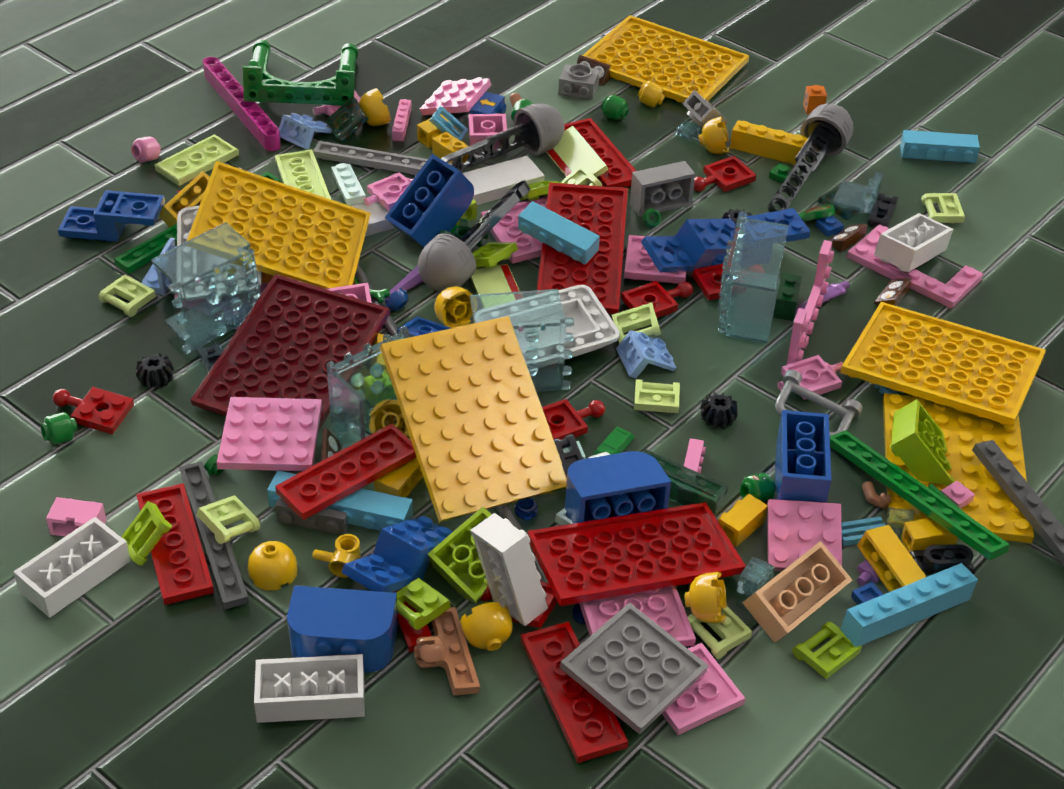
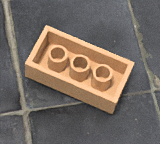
[742,541,852,643]

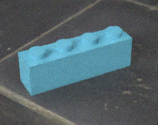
[900,130,980,163]
[518,201,600,264]

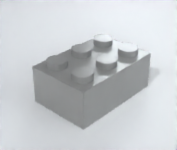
[630,161,695,217]

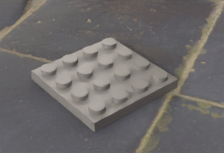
[560,602,709,735]

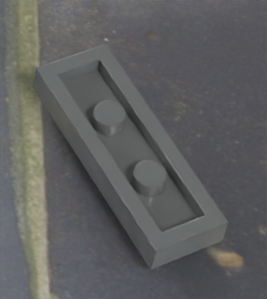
[275,498,348,535]

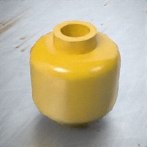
[637,81,665,108]

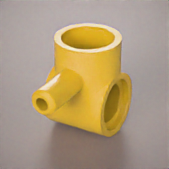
[312,534,361,578]

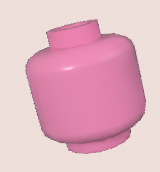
[131,136,161,163]

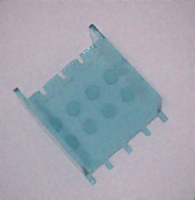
[718,211,789,344]
[151,222,261,354]
[470,289,574,392]
[326,326,410,448]

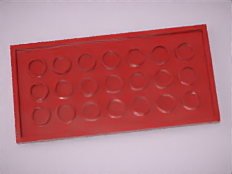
[536,182,628,314]
[527,502,746,606]

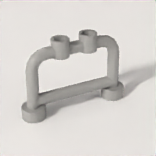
[775,370,863,436]

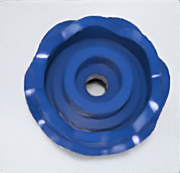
[385,288,408,311]

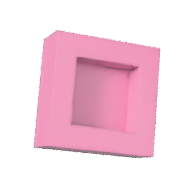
[941,481,975,509]

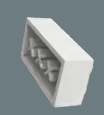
[874,213,953,272]
[471,513,548,626]
[13,517,131,618]
[254,654,365,723]

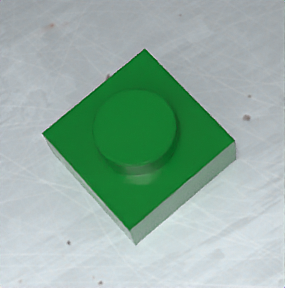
[769,163,792,183]

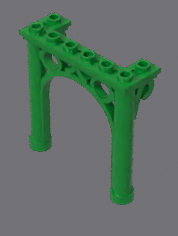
[243,39,358,106]

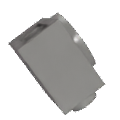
[558,64,600,100]
[682,90,729,127]

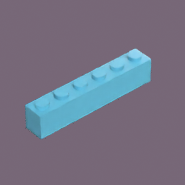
[267,470,413,531]
[840,563,978,647]

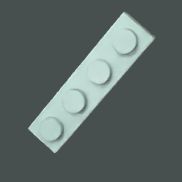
[331,163,366,205]

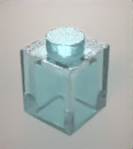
[737,557,775,597]

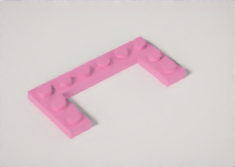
[847,224,983,309]
[787,240,834,365]

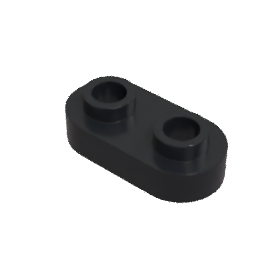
[923,544,974,570]

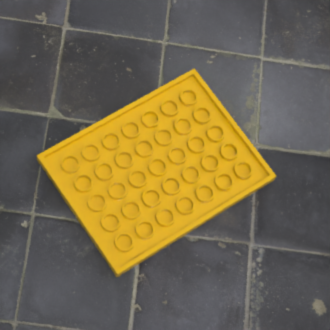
[582,15,749,103]
[185,161,371,289]
[841,302,1046,426]
[380,316,567,523]
[883,393,1034,543]

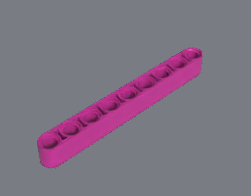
[203,57,281,151]

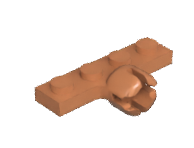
[414,607,480,695]

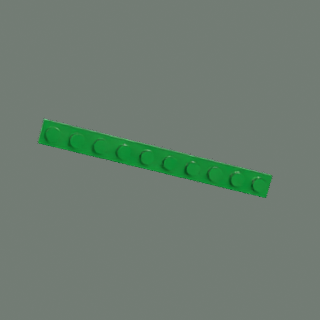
[114,172,281,274]
[830,430,1009,560]

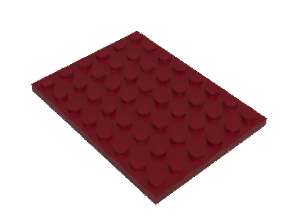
[191,274,390,432]

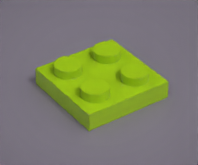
[520,180,562,201]
[472,242,518,268]

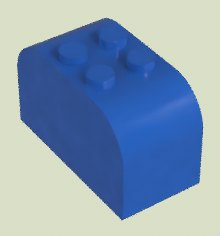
[384,154,474,247]
[775,410,831,503]
[564,451,671,524]
[287,586,398,673]

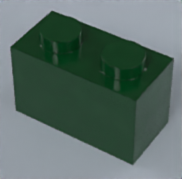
[773,273,802,321]

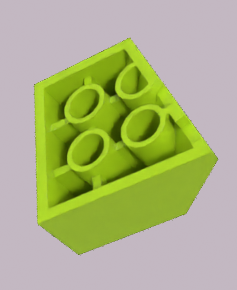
[890,399,954,486]
[428,507,492,604]

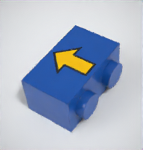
[470,92,506,114]

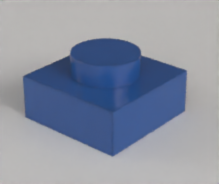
[816,215,844,237]
[851,582,884,605]

